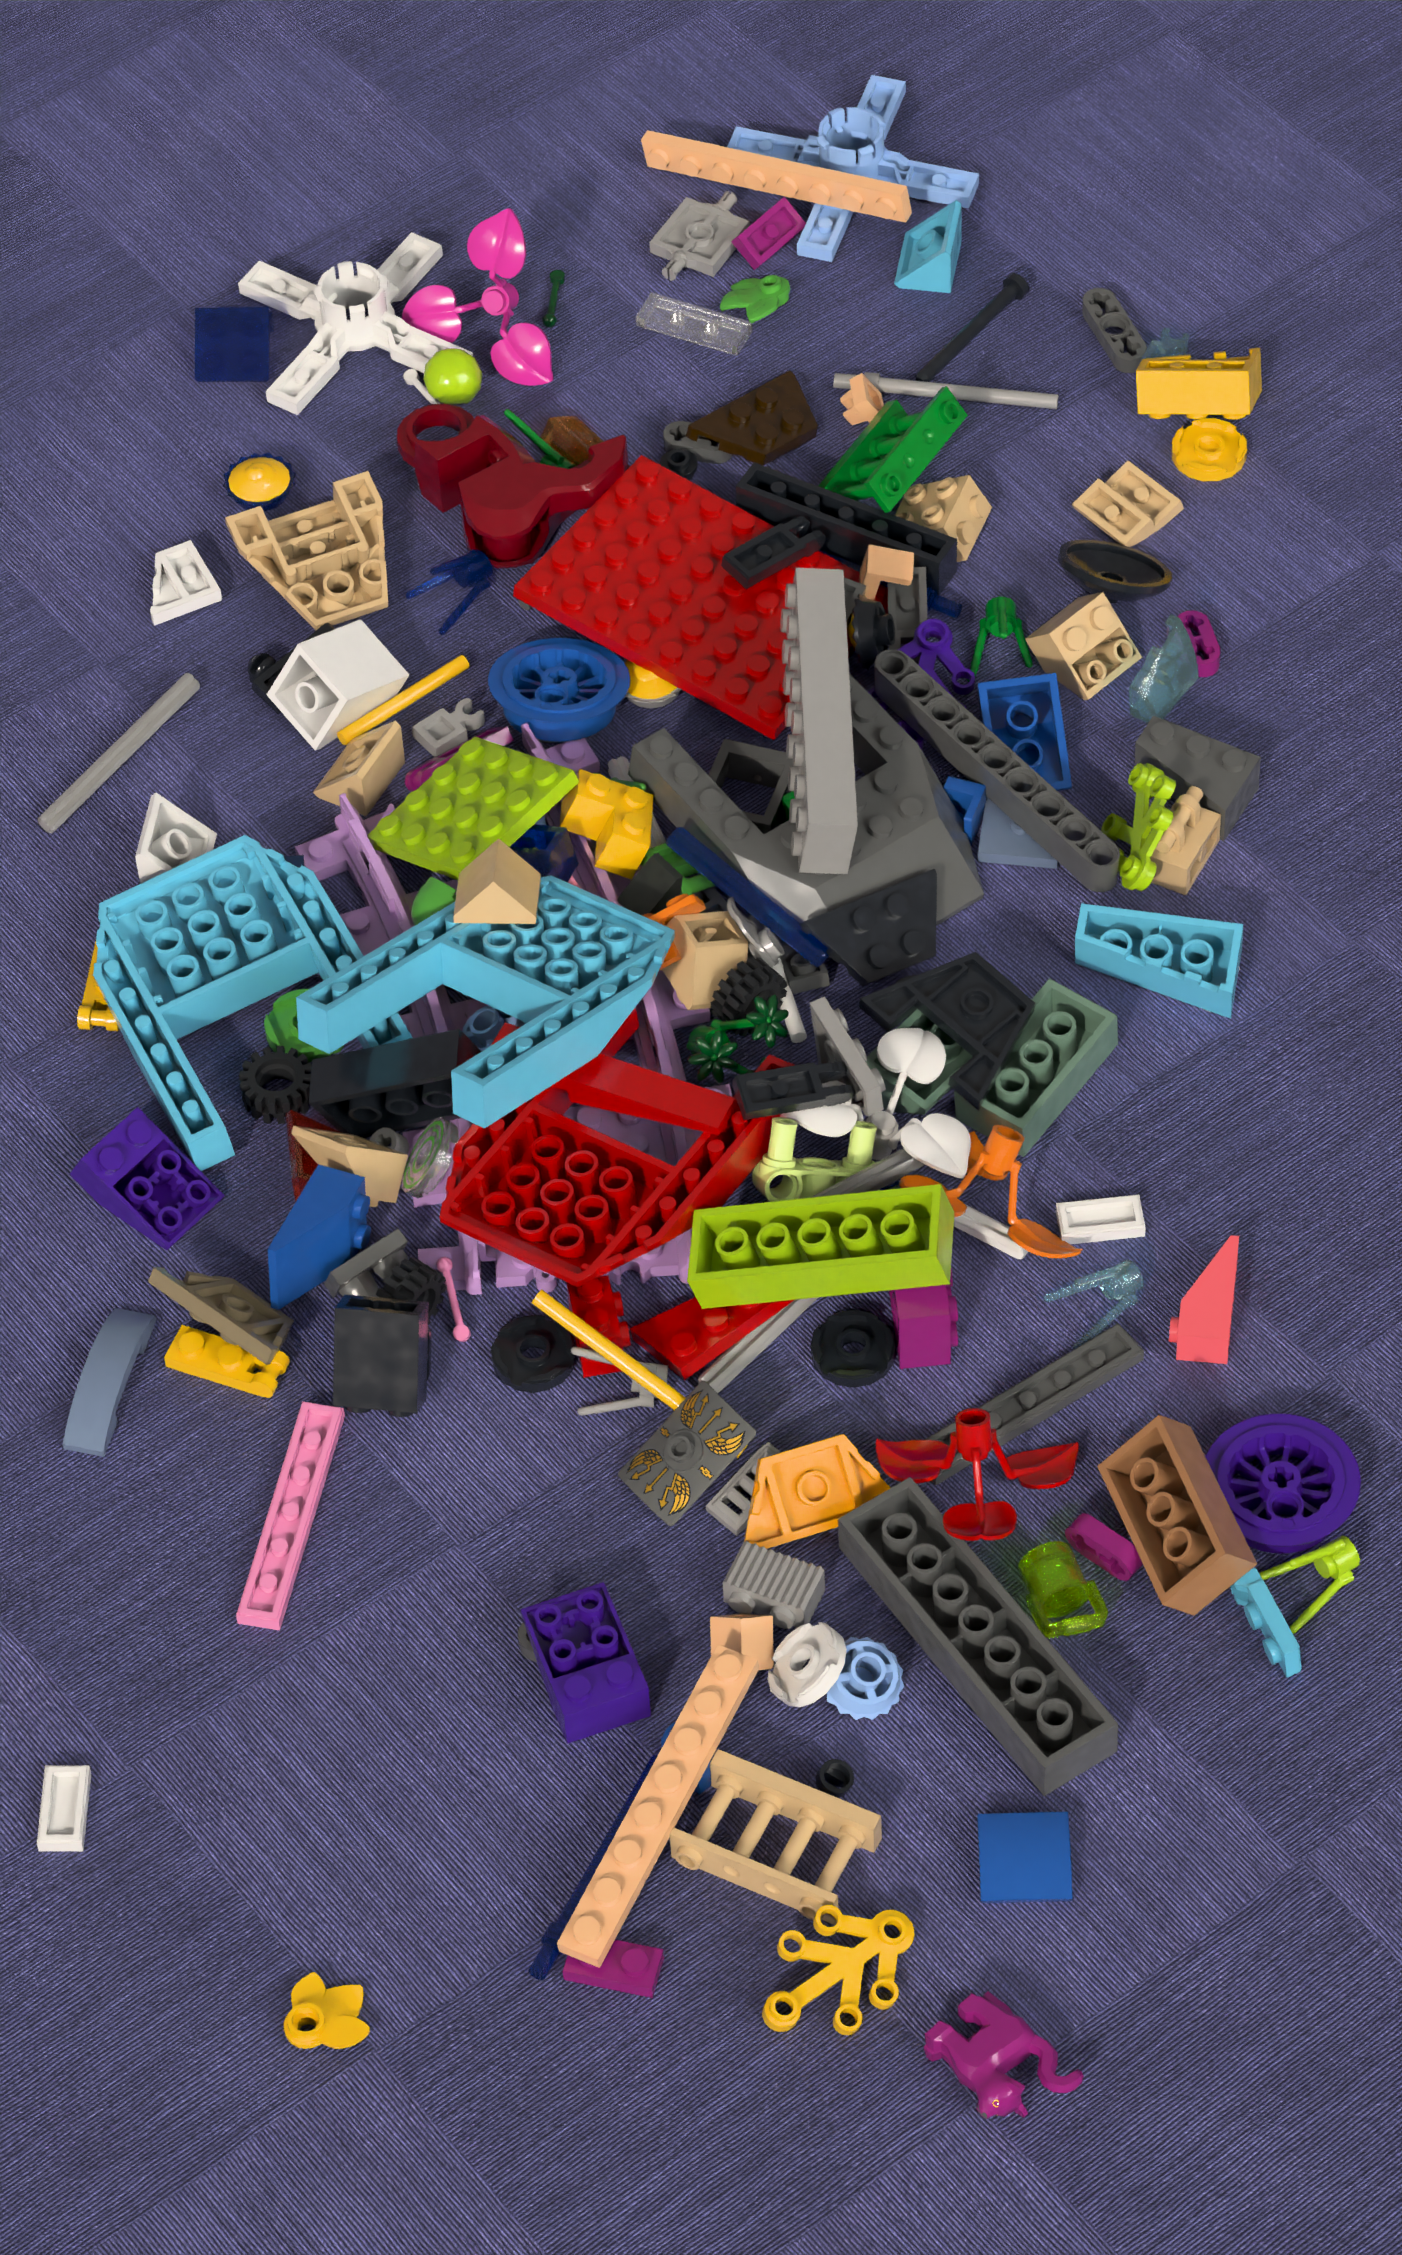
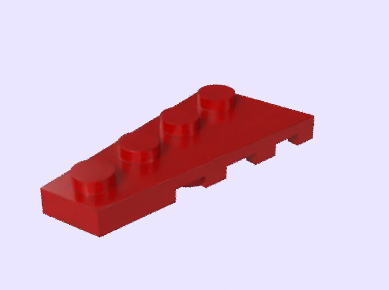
[629,1297,794,1381]

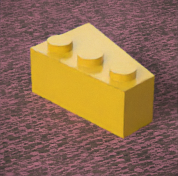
[1136,348,1262,419]

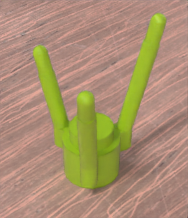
[1259,1536,1360,1634]

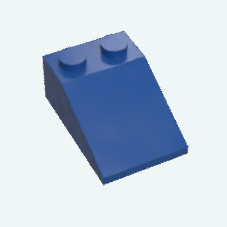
[977,673,1072,791]
[268,1164,371,1310]

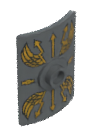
[618,1381,756,1526]

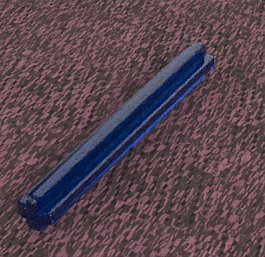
[666,827,829,967]

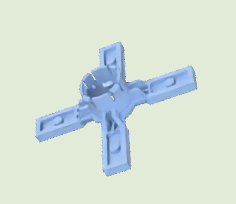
[727,75,979,262]

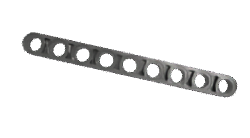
[874,649,1120,892]

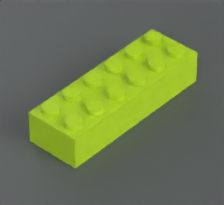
[687,1184,955,1309]

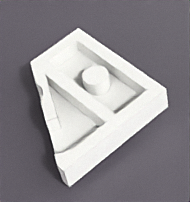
[150,540,222,626]

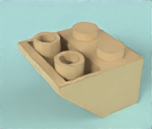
[1025,592,1142,700]
[661,911,749,1010]

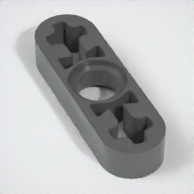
[1082,288,1147,373]

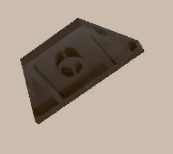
[686,371,818,466]

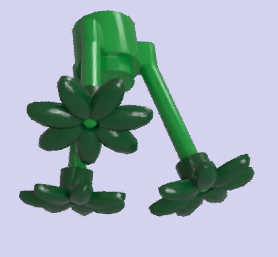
[686,994,789,1084]

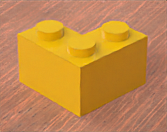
[559,769,654,880]

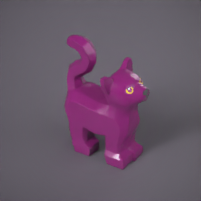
[924,1991,1084,2119]

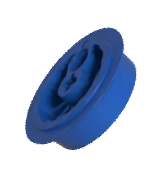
[488,638,630,742]

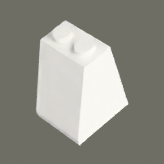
[266,619,409,751]

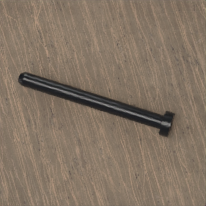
[916,273,1029,382]

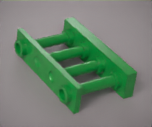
[818,386,968,513]

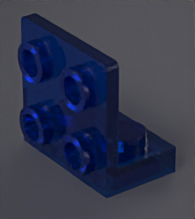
[195,307,274,382]

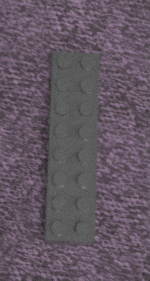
[838,1477,1118,1796]

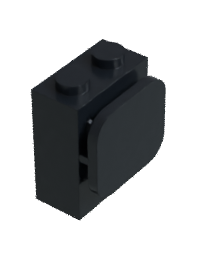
[333,1295,431,1417]

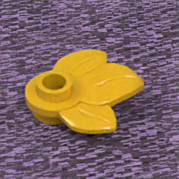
[284,1972,370,2049]

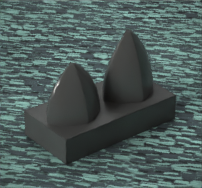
[324,1228,409,1298]

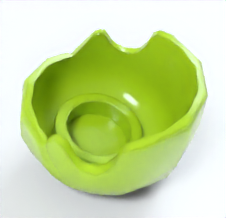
[423,348,483,405]

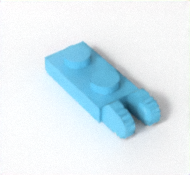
[1230,1567,1302,1678]

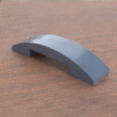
[63,1308,156,1457]

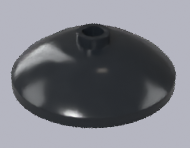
[1058,540,1172,603]

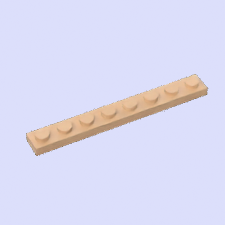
[641,130,912,223]
[557,1644,759,1968]

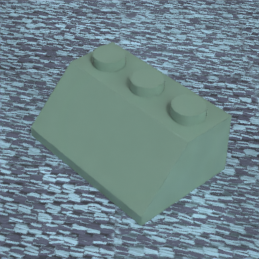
[865,1009,973,1115]

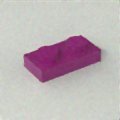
[731,196,806,270]
[563,1940,664,1998]

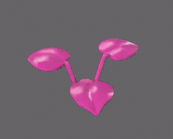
[402,208,554,386]

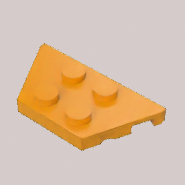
[744,1434,891,1549]

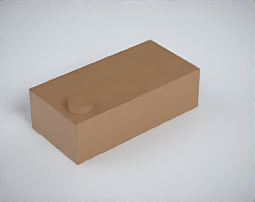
[1097,1415,1257,1616]

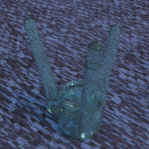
[1044,1259,1144,1350]

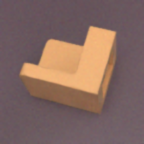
[859,545,914,600]
[710,1613,774,1670]

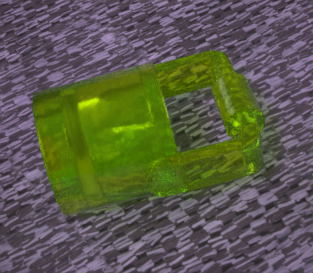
[1018,1541,1108,1638]

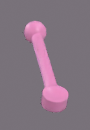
[436,1257,471,1342]

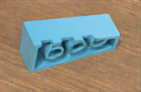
[1075,903,1244,1019]

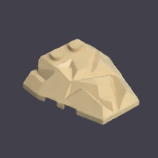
[225,471,388,630]

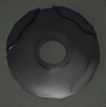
[811,1309,896,1388]
[491,1315,576,1393]

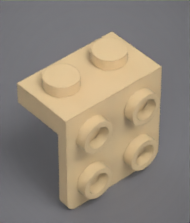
[895,475,992,562]

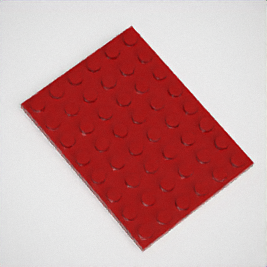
[513,455,888,740]

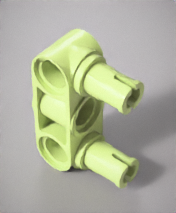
[752,1117,880,1202]

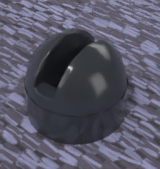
[247,653,277,683]
[815,1759,854,1798]

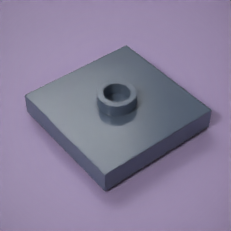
[978,796,1058,869]

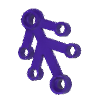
[868,619,975,749]

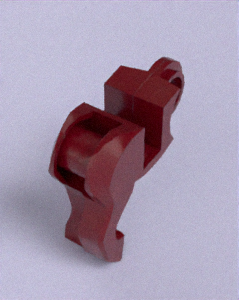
[397,404,630,568]

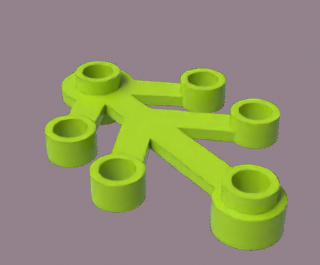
[1101,763,1176,891]

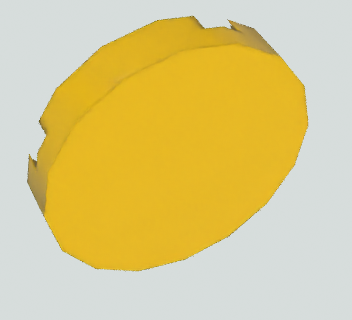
[1172,418,1247,481]

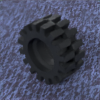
[711,957,787,1036]
[239,1046,312,1124]
[376,1257,446,1325]

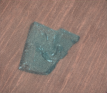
[1129,614,1199,723]

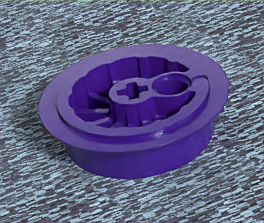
[1205,1414,1361,1554]

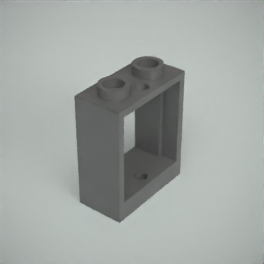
[709,739,794,834]

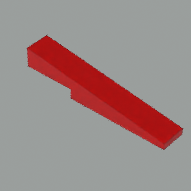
[491,1022,737,1135]

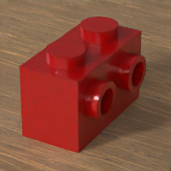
[566,1275,631,1378]

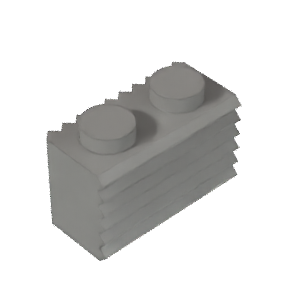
[723,1541,825,1629]

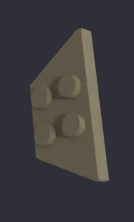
[148,1267,294,1365]

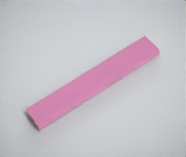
[236,1401,345,1630]

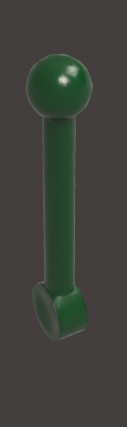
[542,270,565,328]

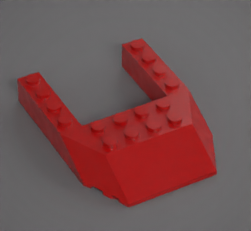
[439,1007,795,1287]

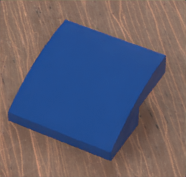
[977,1812,1073,1903]

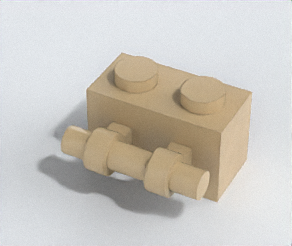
[1150,786,1221,895]

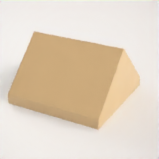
[313,720,405,816]
[453,839,541,924]

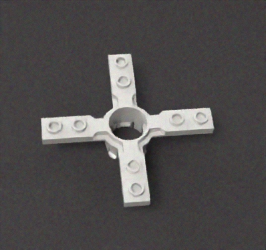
[238,232,473,415]

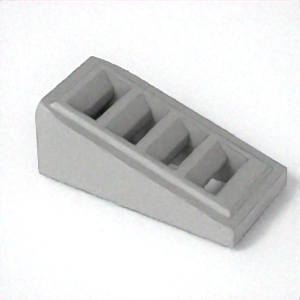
[706,1442,780,1536]

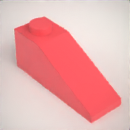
[1169,1235,1239,1364]

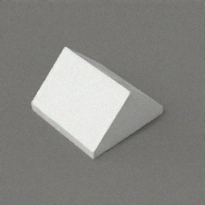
[135,793,217,884]

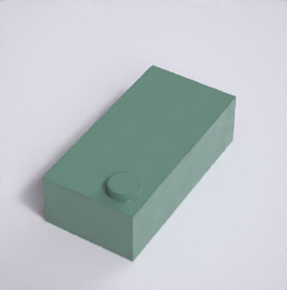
[954,978,1118,1157]

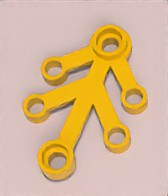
[762,1905,914,2035]

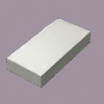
[1056,1194,1146,1244]
[37,1765,91,1852]

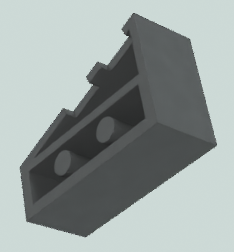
[1135,716,1261,842]

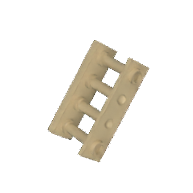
[669,1749,882,1925]

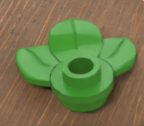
[720,275,791,323]

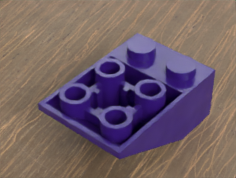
[70,1107,225,1250]
[520,1582,651,1744]

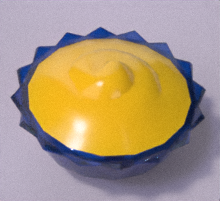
[222,453,296,512]

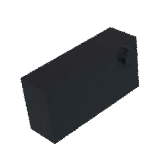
[309,1029,482,1138]

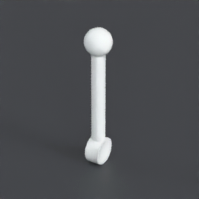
[403,369,441,404]

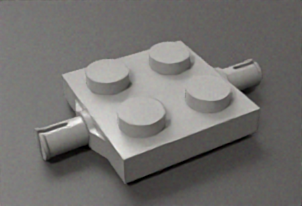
[649,191,750,281]

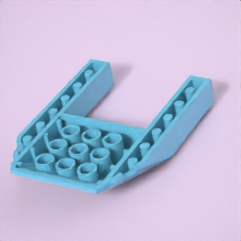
[93,835,413,1171]
[296,875,675,1129]

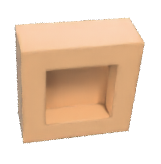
[840,373,884,425]

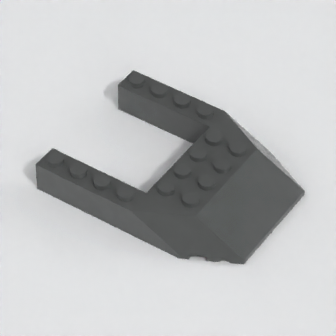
[628,664,984,958]

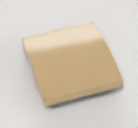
[1072,461,1184,547]

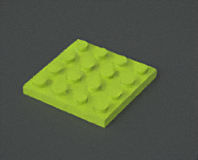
[368,736,579,880]

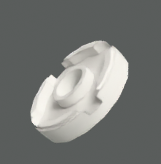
[767,1622,847,1707]

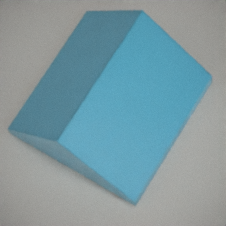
[894,200,962,293]

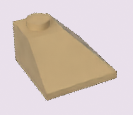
[291,1125,408,1207]

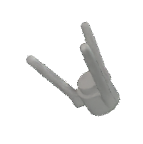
[571,1347,668,1416]

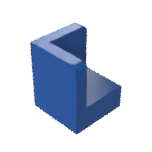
[943,776,986,846]

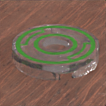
[402,1117,459,1199]

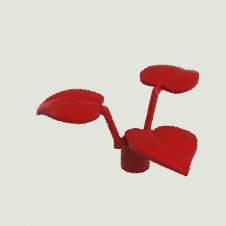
[876,1408,1079,1541]

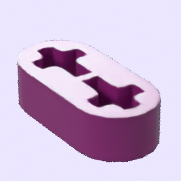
[1174,610,1221,677]
[1065,1513,1143,1581]

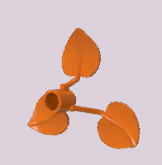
[899,1125,1082,1258]

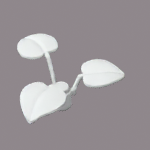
[780,1028,971,1179]

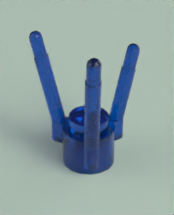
[406,549,493,635]

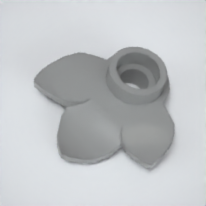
[727,896,785,967]

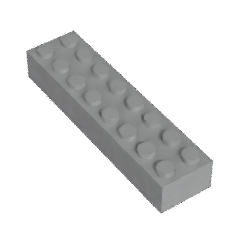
[780,568,858,874]

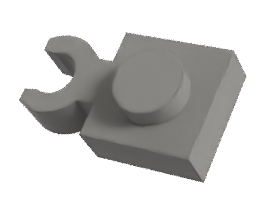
[412,698,485,757]

